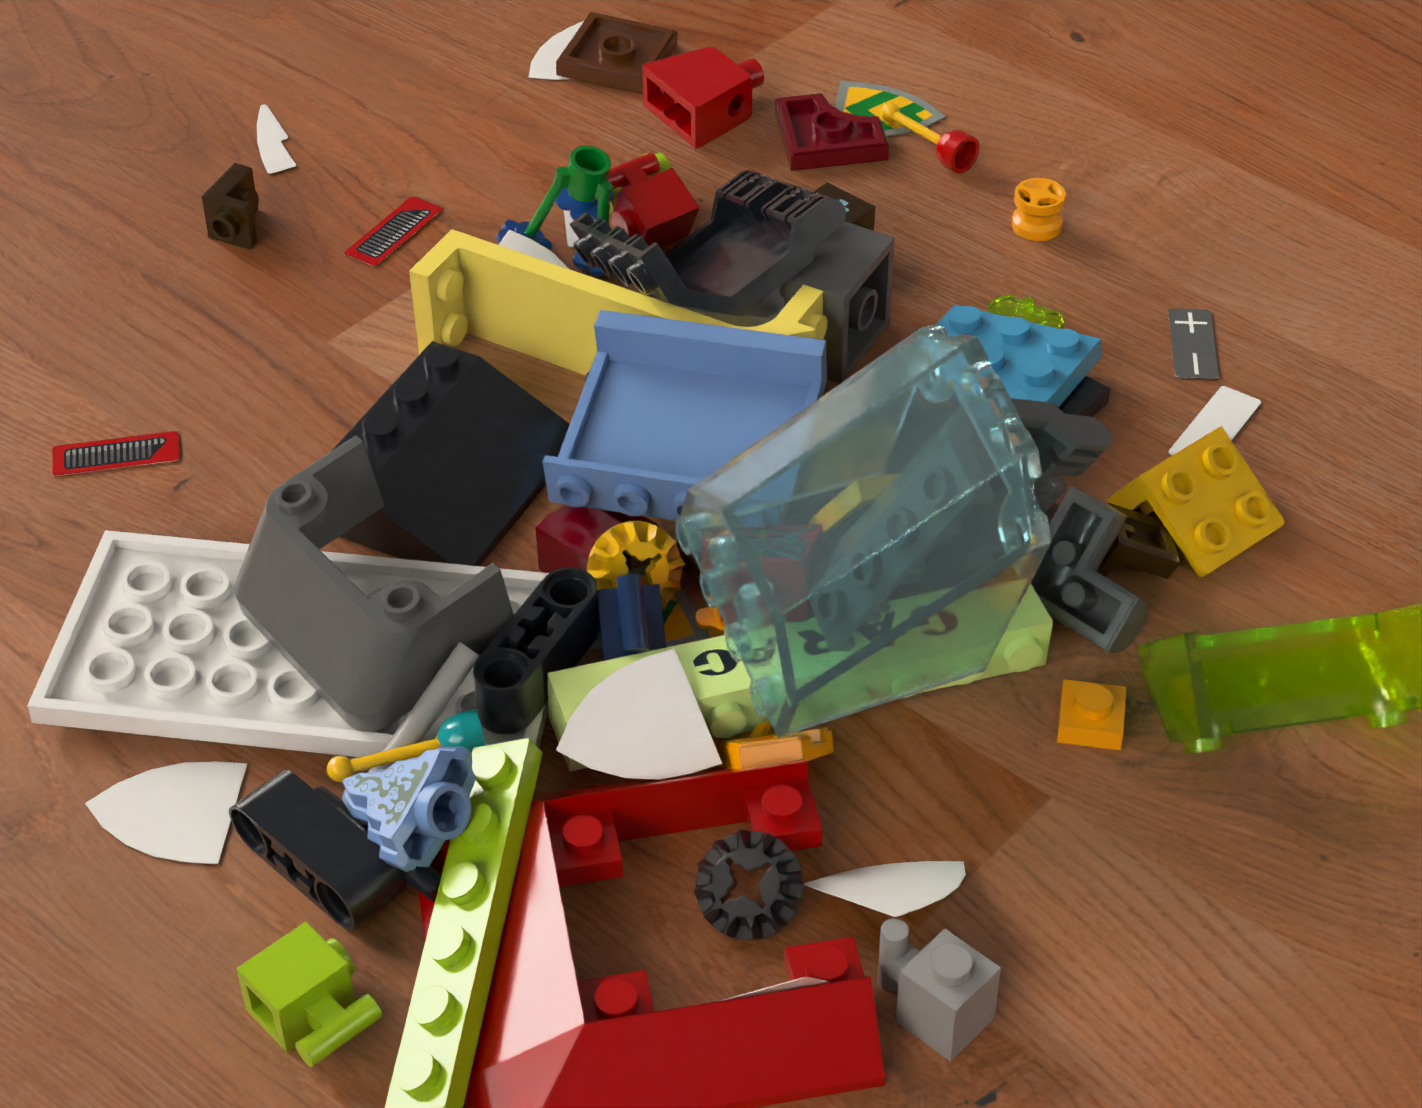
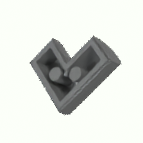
[1023,486,1148,653]

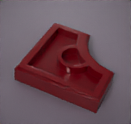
[775,93,889,171]

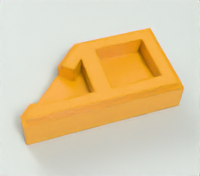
[717,727,834,769]

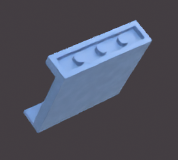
[543,310,827,528]

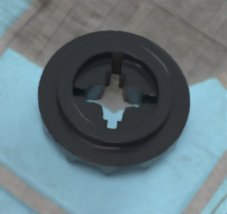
[693,830,804,941]

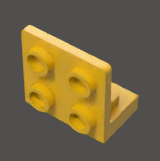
[1106,426,1285,577]

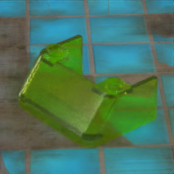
[1137,602,1422,754]

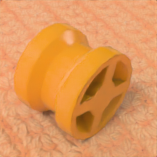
[1011,178,1066,242]

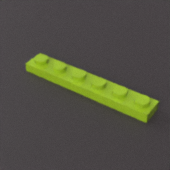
[385,738,543,1108]

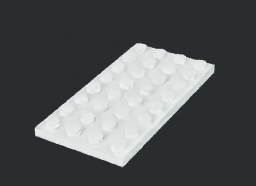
[27,530,549,759]

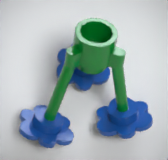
[496,145,614,276]

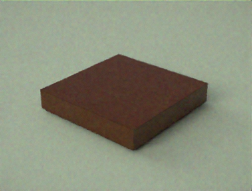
[556,12,678,95]

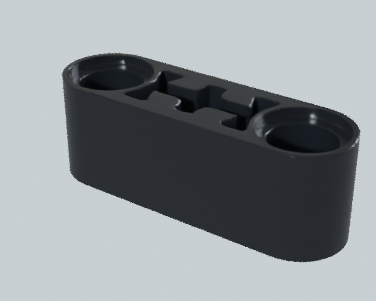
[473,567,599,734]
[229,769,406,930]

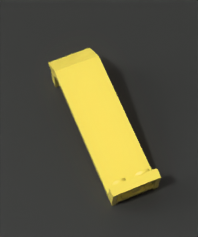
[409,229,828,376]

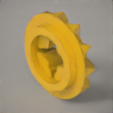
[587,521,685,610]

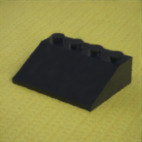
[331,341,570,566]

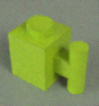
[236,921,382,1067]

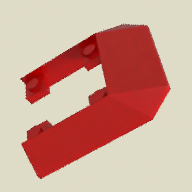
[418,759,885,1108]

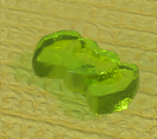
[986,294,1064,329]

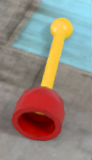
[881,103,980,174]

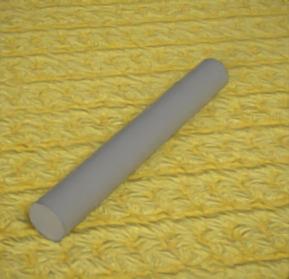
[367,642,480,773]

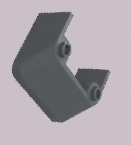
[234,436,514,731]

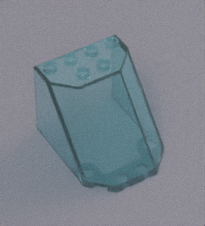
[675,324,1051,738]

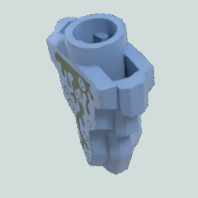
[342,746,476,872]

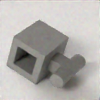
[877,918,1001,1062]

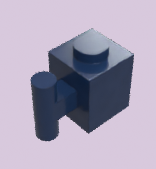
[597,574,666,661]

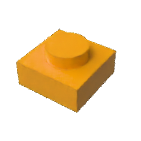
[1057,679,1127,750]

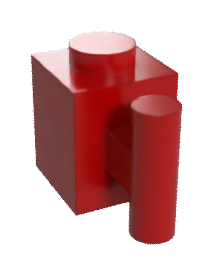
[608,152,700,247]

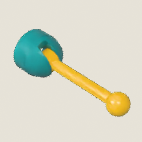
[327,708,486,782]

